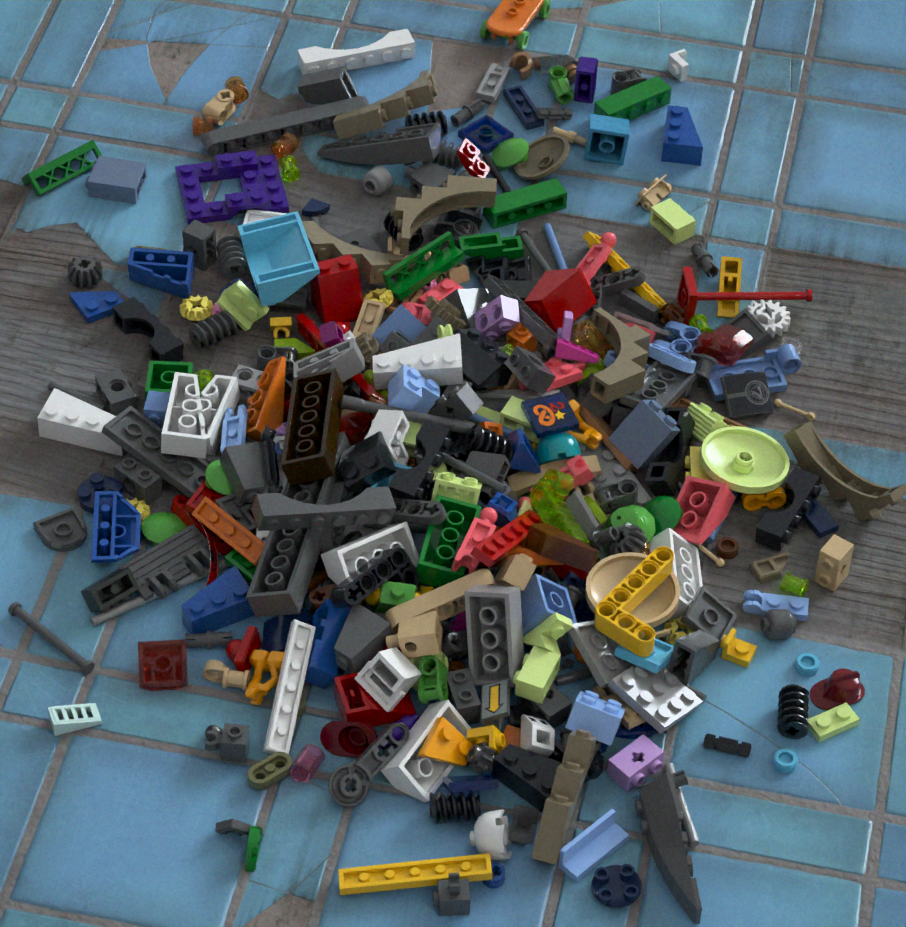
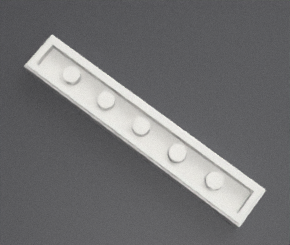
[263,619,316,754]

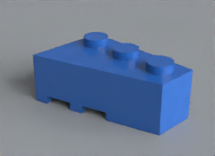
[661,105,703,166]
[128,247,195,299]
[181,565,255,634]
[305,598,351,689]

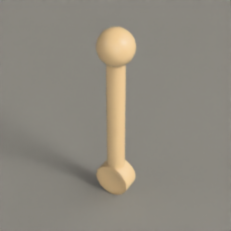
[773,399,816,421]
[689,542,725,567]

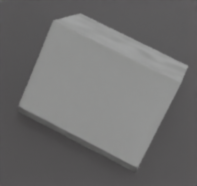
[557,490,602,539]

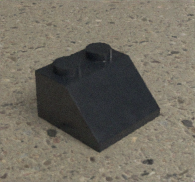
[339,431,397,493]

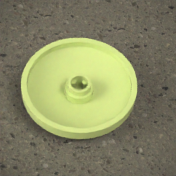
[700,426,790,494]

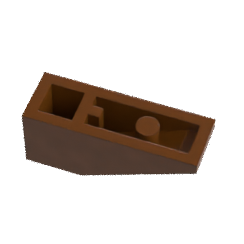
[524,523,599,572]

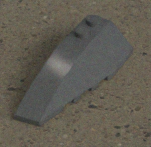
[317,122,441,166]
[635,771,702,924]

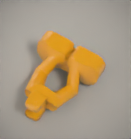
[547,399,603,450]
[741,486,786,511]
[245,650,284,705]

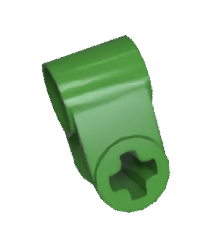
[418,655,448,704]

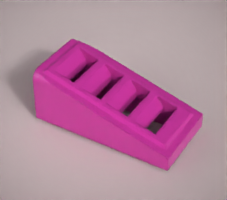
[555,338,600,364]

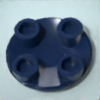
[591,864,642,908]

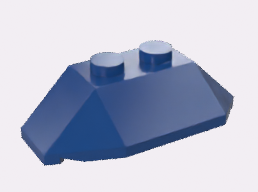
[91,491,141,563]

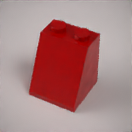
[311,254,363,324]
[524,268,597,334]

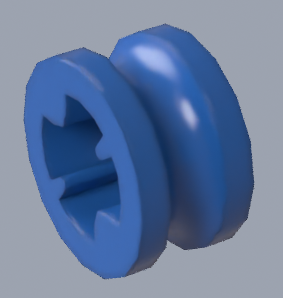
[483,862,505,888]

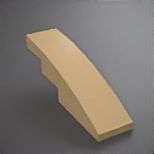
[507,455,603,497]

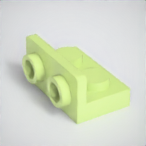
[217,280,269,331]
[431,472,483,505]

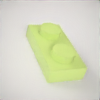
[807,702,860,742]

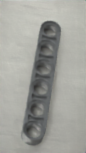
[483,275,558,347]

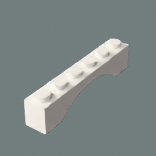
[297,29,415,75]

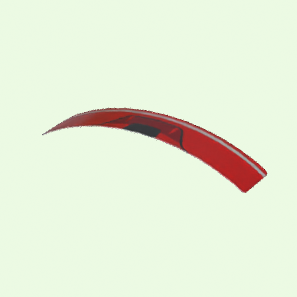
[198,520,219,587]

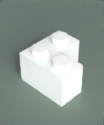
[364,410,410,465]

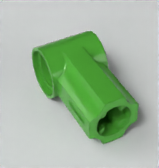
[548,66,574,105]

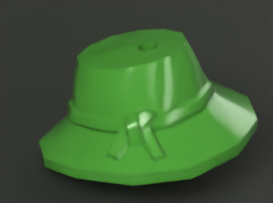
[603,505,656,546]

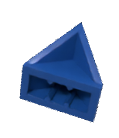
[504,428,541,474]
[487,492,518,527]

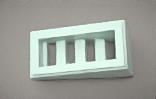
[48,703,102,736]

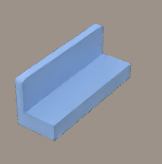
[558,809,629,883]

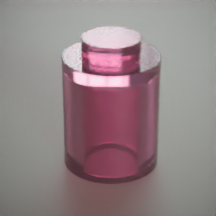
[290,744,325,782]

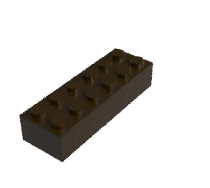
[281,368,344,485]

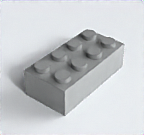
[464,584,524,687]

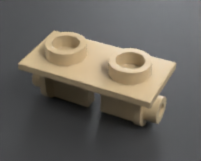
[635,174,672,210]

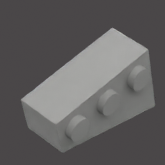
[293,338,365,383]

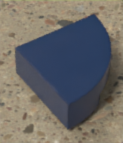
[302,198,330,217]

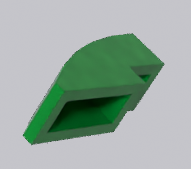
[459,232,524,260]

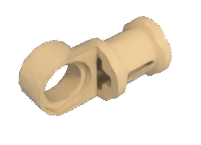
[203,660,251,691]

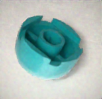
[536,429,581,465]

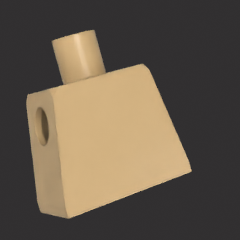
[386,610,443,658]

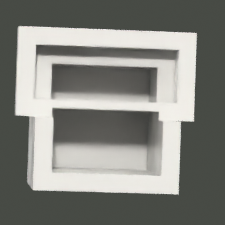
[354,647,422,712]

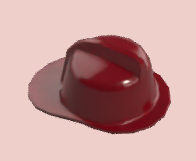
[810,668,865,710]
[320,720,376,758]

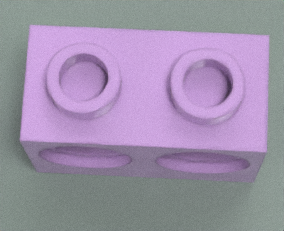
[474,295,520,341]

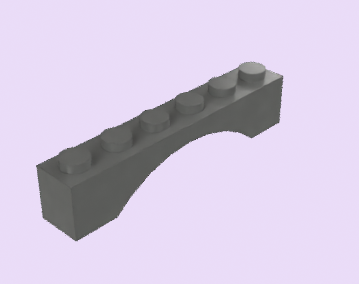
[251,486,396,531]

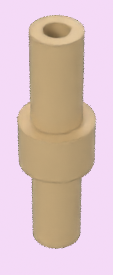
[552,126,586,146]

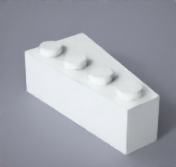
[161,372,207,459]
[37,388,126,456]

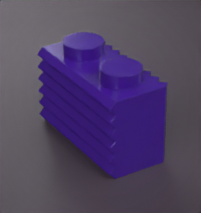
[574,56,598,103]

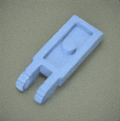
[220,404,248,453]
[743,590,809,621]

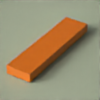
[191,496,265,566]

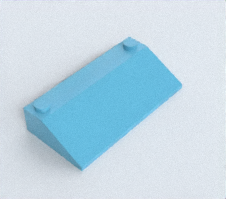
[237,211,320,306]

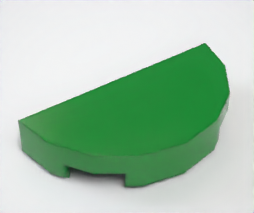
[245,826,262,872]

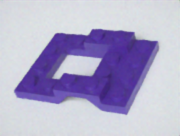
[175,150,289,225]

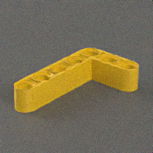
[594,546,674,657]

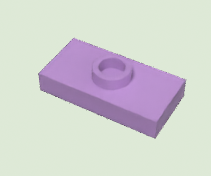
[557,311,573,341]

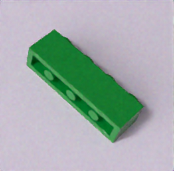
[594,76,672,121]
[483,178,567,229]

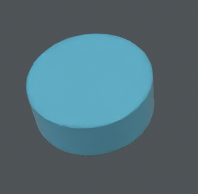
[795,653,820,677]
[773,749,798,773]

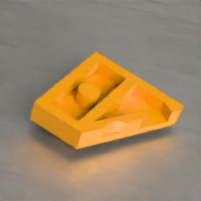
[418,717,473,767]

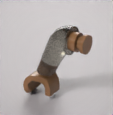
[509,52,578,83]

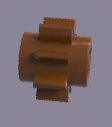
[659,302,685,325]

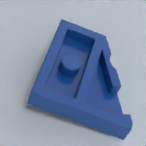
[69,291,124,324]

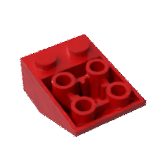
[334,672,417,727]

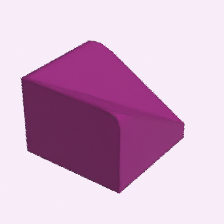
[319,321,345,346]

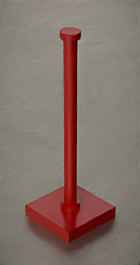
[677,267,813,326]

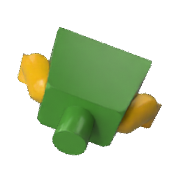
[365,581,434,614]

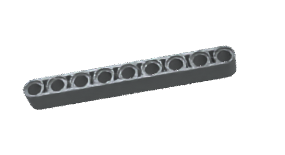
[201,96,370,157]

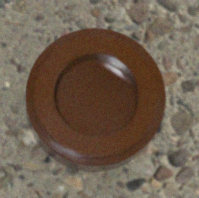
[716,537,739,559]

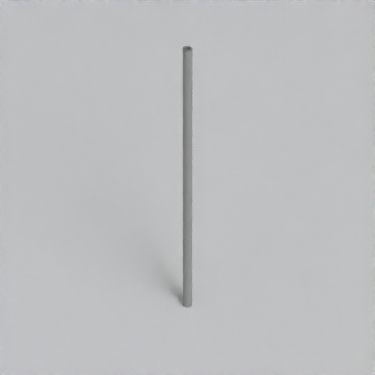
[90,559,230,626]

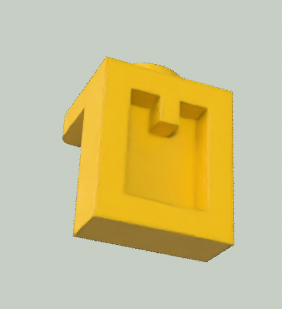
[720,628,757,668]
[467,725,506,755]

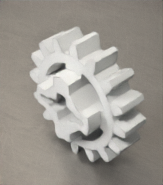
[747,299,791,338]

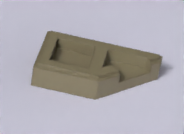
[749,551,789,584]

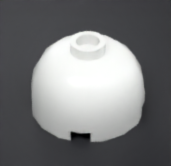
[470,809,511,860]

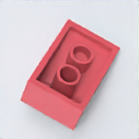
[672,476,735,545]

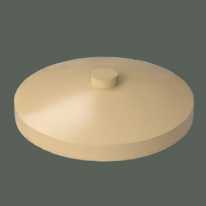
[585,552,680,628]

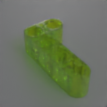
[529,469,589,545]

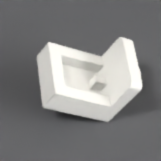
[667,49,689,82]

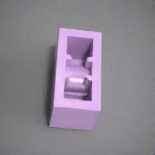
[607,734,664,792]

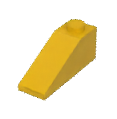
[717,256,743,318]

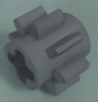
[466,742,496,774]

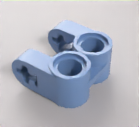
[652,321,701,360]

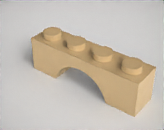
[493,553,537,592]

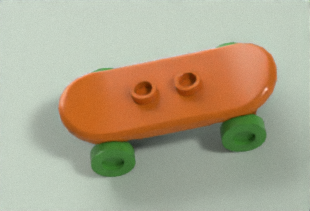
[480,0,551,50]

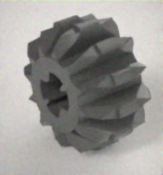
[67,254,103,289]
[607,522,647,555]

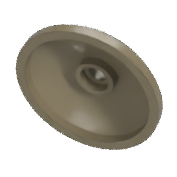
[514,134,570,180]

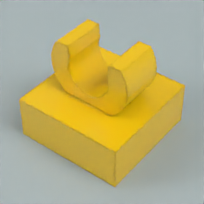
[270,317,292,339]

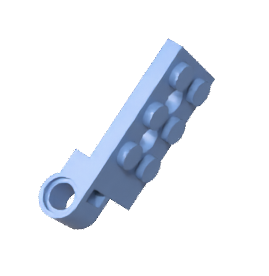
[706,344,802,401]

